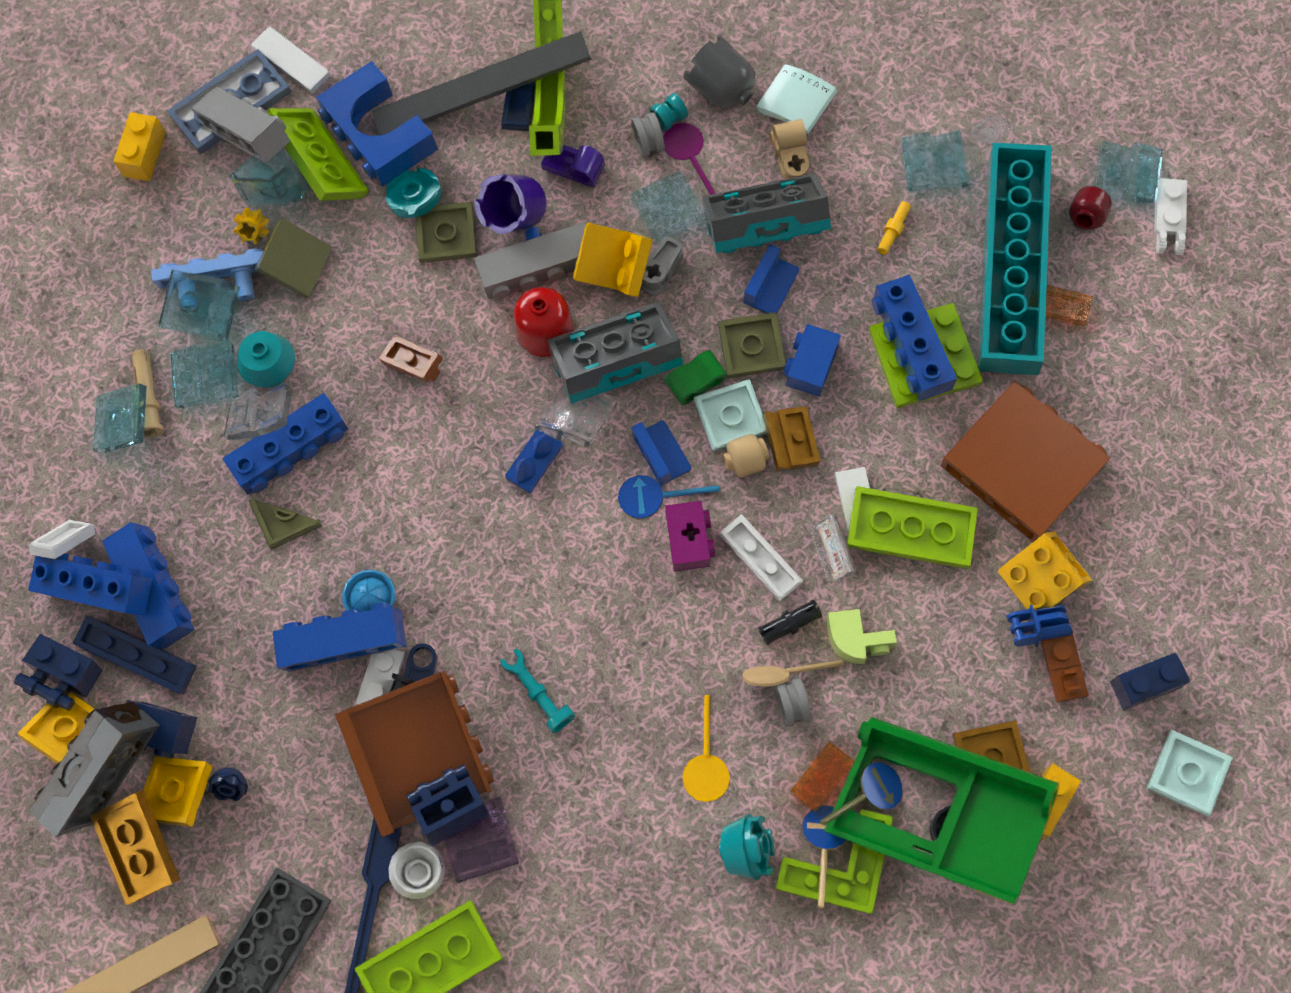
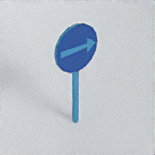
[618,475,720,519]

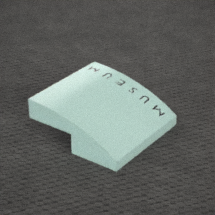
[756,64,837,134]

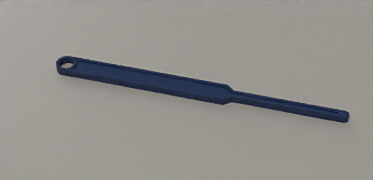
[345,643,437,993]

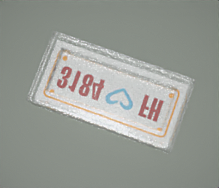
[809,514,856,584]

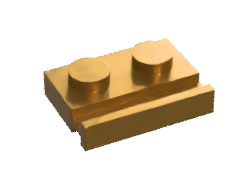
[763,406,821,472]

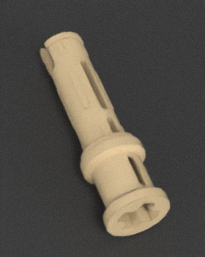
[131,349,164,438]

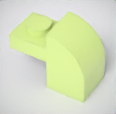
[826,609,897,664]

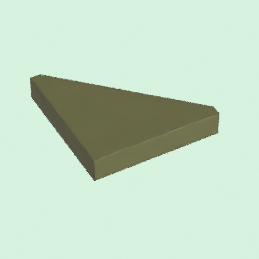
[249,498,322,550]

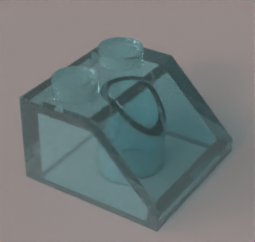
[229,149,308,206]
[158,270,240,343]

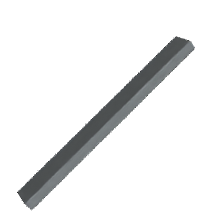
[371,31,591,135]

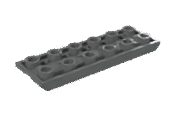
[200,867,331,993]

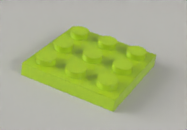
[868,303,983,409]

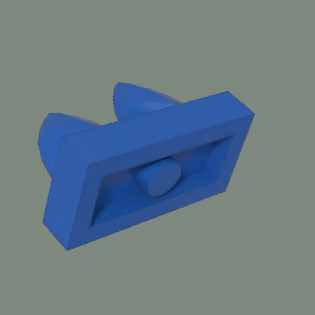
[505,428,564,494]

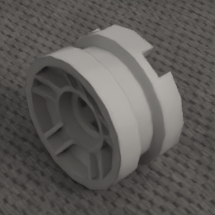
[631,112,665,158]
[775,677,812,727]

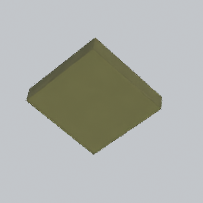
[416,202,477,263]
[255,218,333,298]
[718,312,786,378]

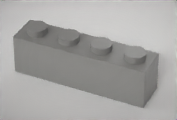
[191,86,291,163]
[474,222,586,299]

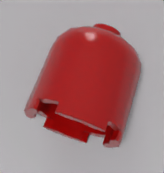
[513,287,574,357]

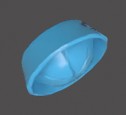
[342,570,395,612]

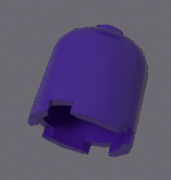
[474,174,547,234]

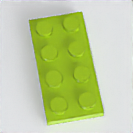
[267,108,369,201]
[846,486,978,569]
[354,900,503,993]

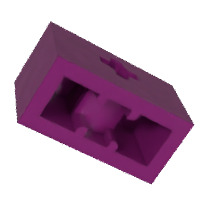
[665,501,715,572]

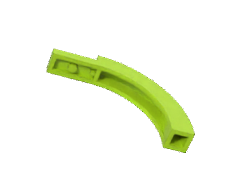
[529,0,565,156]

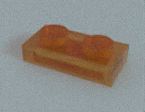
[1028,285,1093,327]
[790,741,855,813]

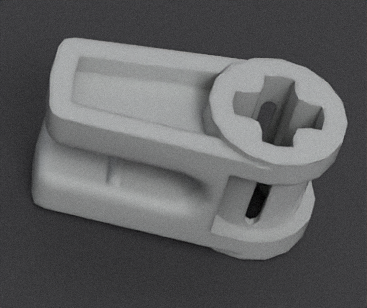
[641,236,683,295]

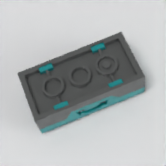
[702,173,831,253]
[547,302,683,404]

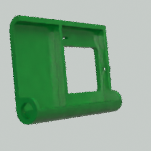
[824,717,1059,905]

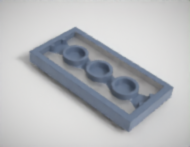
[167,49,292,155]

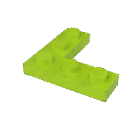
[775,809,893,915]

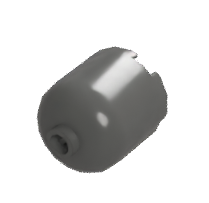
[683,36,756,110]

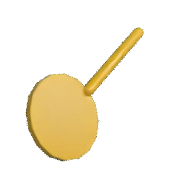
[682,694,730,802]

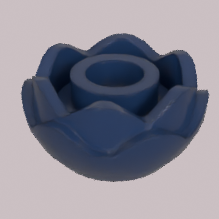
[208,767,248,801]

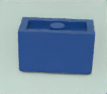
[744,244,799,315]
[631,420,691,486]

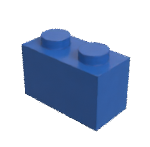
[783,324,841,397]

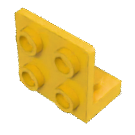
[573,222,653,297]
[998,531,1093,610]

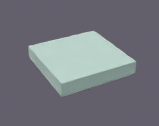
[694,379,767,453]
[1147,730,1233,817]

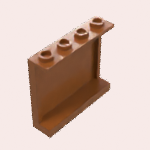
[941,381,1111,542]
[335,670,494,837]

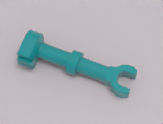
[500,649,576,733]

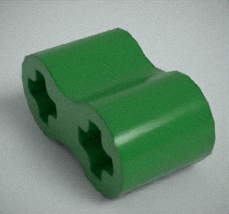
[664,350,728,405]

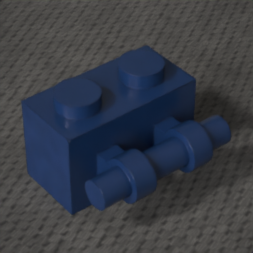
[14,634,103,711]
[406,764,490,847]

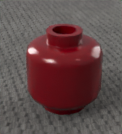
[1069,186,1112,230]

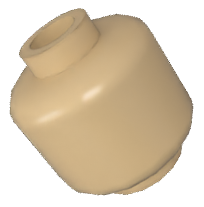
[722,434,770,478]

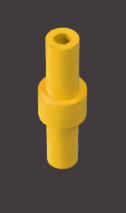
[877,201,911,255]

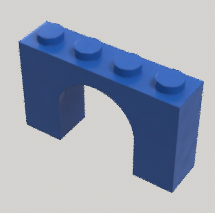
[316,61,438,187]

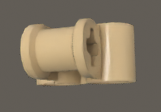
[769,119,809,179]

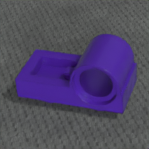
[541,144,605,188]

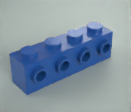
[872,274,957,402]
[222,393,348,495]
[102,522,194,649]
[28,553,153,615]
[272,603,407,672]

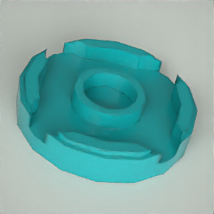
[385,168,442,218]

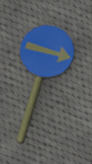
[820,762,902,825]

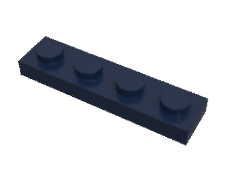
[73,615,197,694]

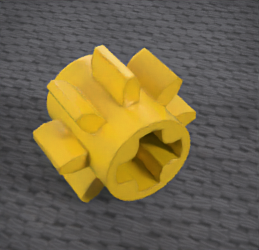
[233,207,270,245]

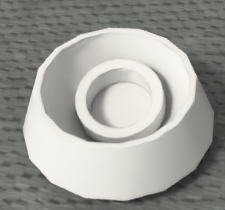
[389,842,445,899]

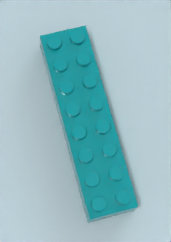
[978,142,1052,375]

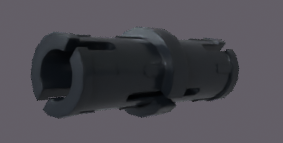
[758,600,822,645]

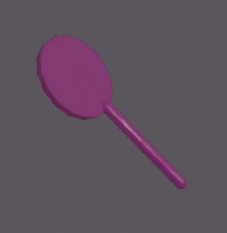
[663,123,716,195]

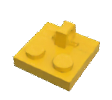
[17,692,95,764]
[143,756,213,827]

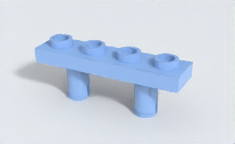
[151,249,263,311]

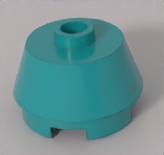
[237,331,295,388]
[719,814,775,880]

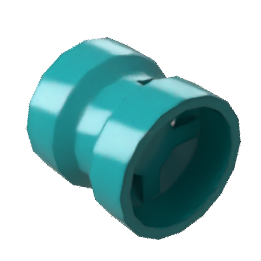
[649,92,689,132]

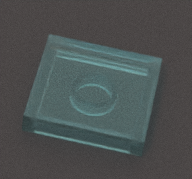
[630,170,705,243]
[93,383,147,453]

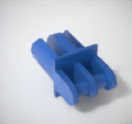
[1006,605,1073,647]

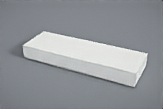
[251,26,331,94]
[719,514,803,602]

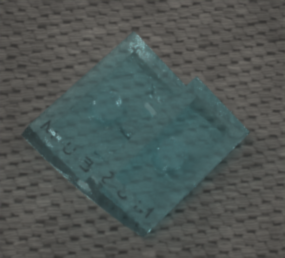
[901,130,968,191]
[1094,141,1163,203]
[170,341,239,408]

